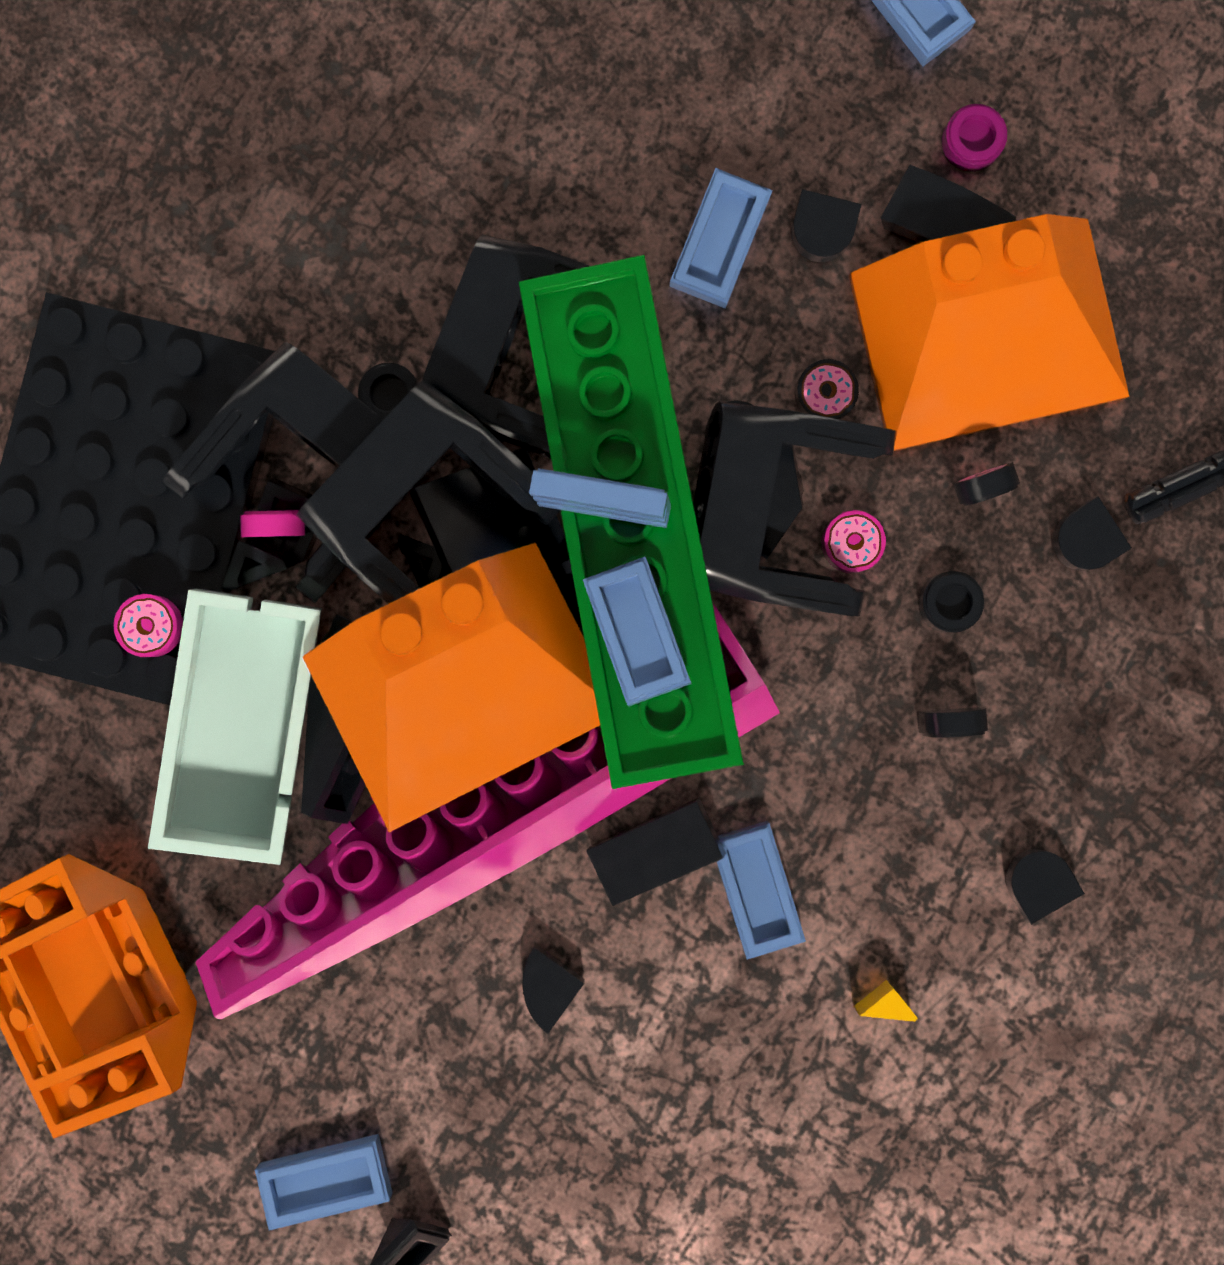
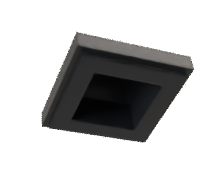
[370,1218,452,1265]

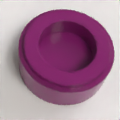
[941,104,1007,172]

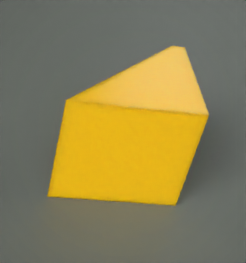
[853,980,918,1022]

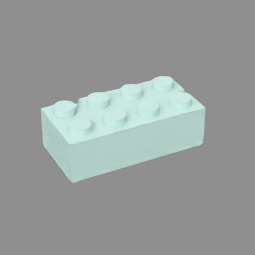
[148,588,322,865]

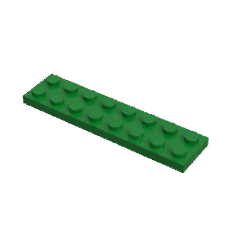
[519,255,744,789]

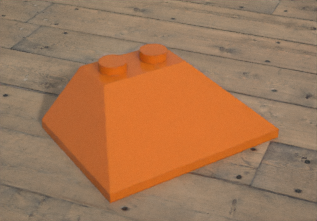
[849,214,1130,451]
[302,543,600,832]
[0,854,197,1139]

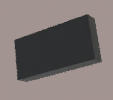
[586,797,726,906]

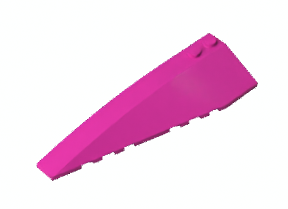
[196,601,780,1019]

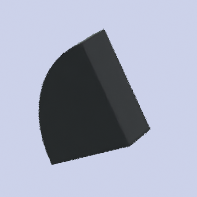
[522,943,585,1034]

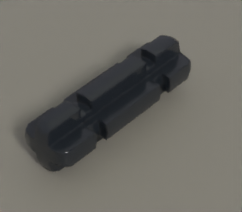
[1123,450,1224,524]

